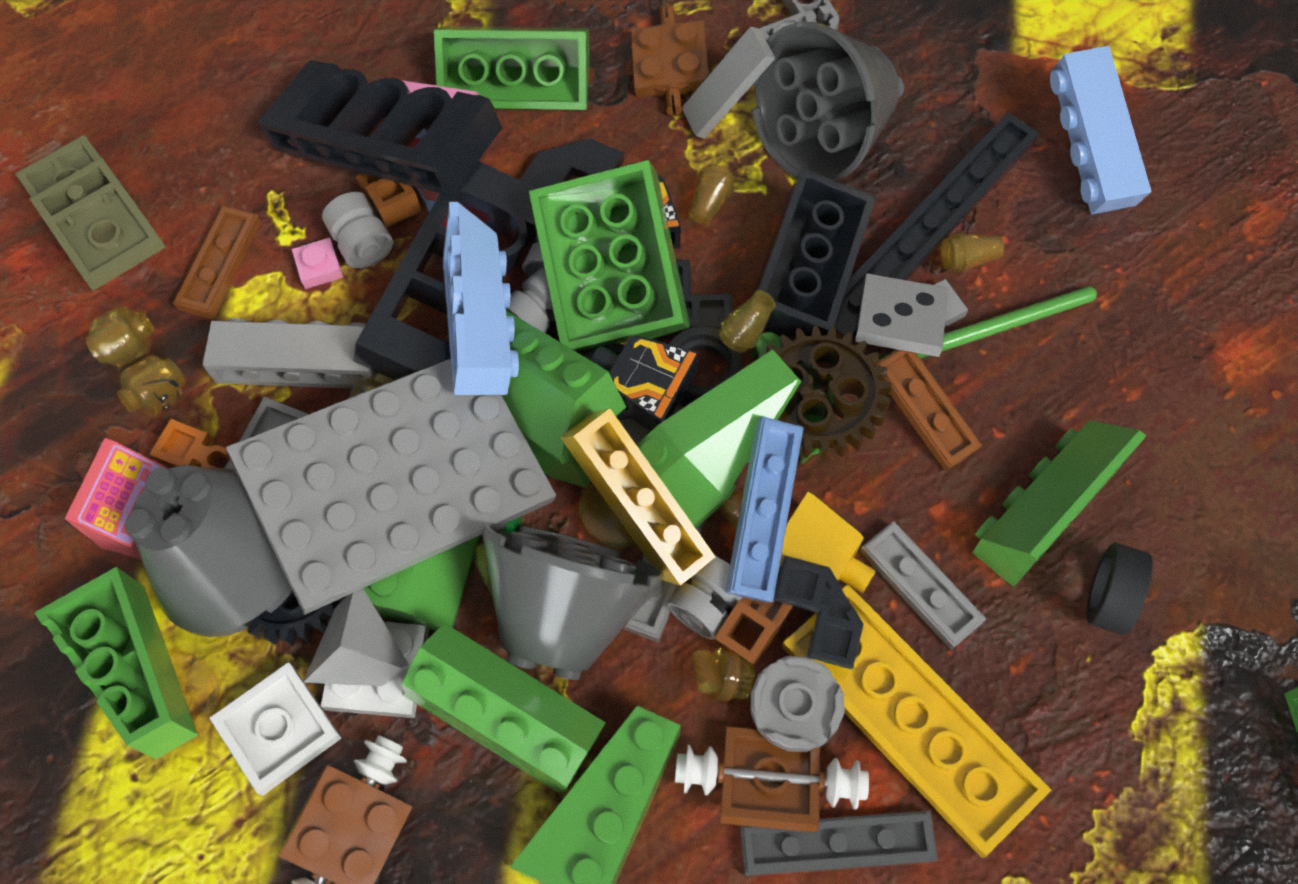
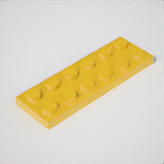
[782,585,1051,858]

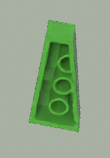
[34,567,198,759]
[510,706,681,884]

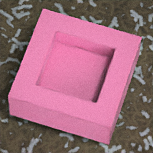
[292,238,343,289]

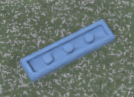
[725,416,804,603]

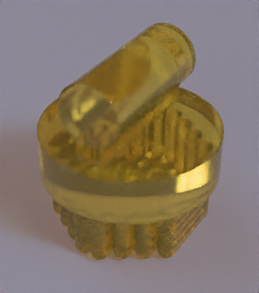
[693,648,755,702]

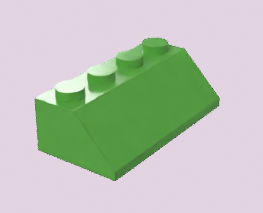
[434,26,589,110]
[501,310,626,465]
[972,420,1147,588]
[363,535,481,631]
[402,623,605,796]

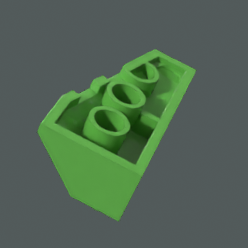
[636,350,801,528]

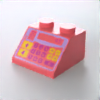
[65,438,169,560]

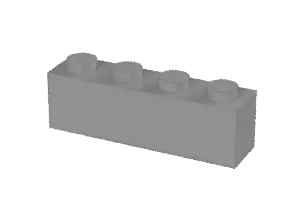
[203,318,380,389]

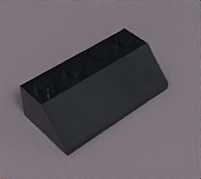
[743,167,876,337]

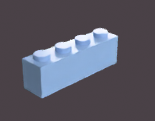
[1050,46,1152,215]
[443,202,519,395]

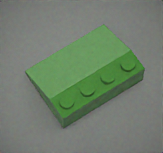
[529,160,690,351]

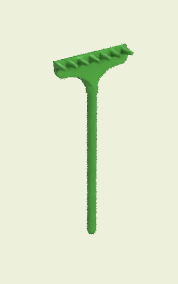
[750,286,1097,464]

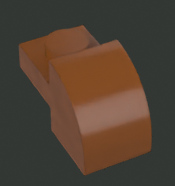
[355,173,421,228]
[714,573,793,665]

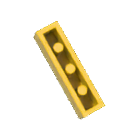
[560,408,715,585]

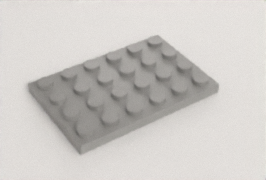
[226,359,556,615]

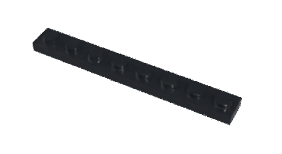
[834,112,1039,339]

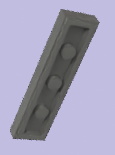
[740,811,938,877]

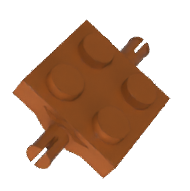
[631,5,709,116]

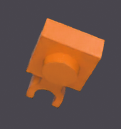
[149,419,229,468]

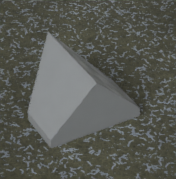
[303,588,409,686]

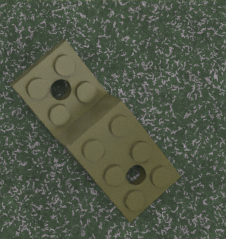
[15,135,166,291]

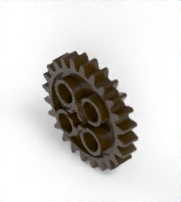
[758,326,891,459]

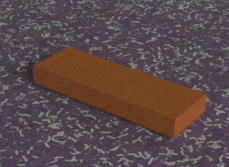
[173,205,262,320]
[876,349,982,471]

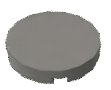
[750,656,844,752]

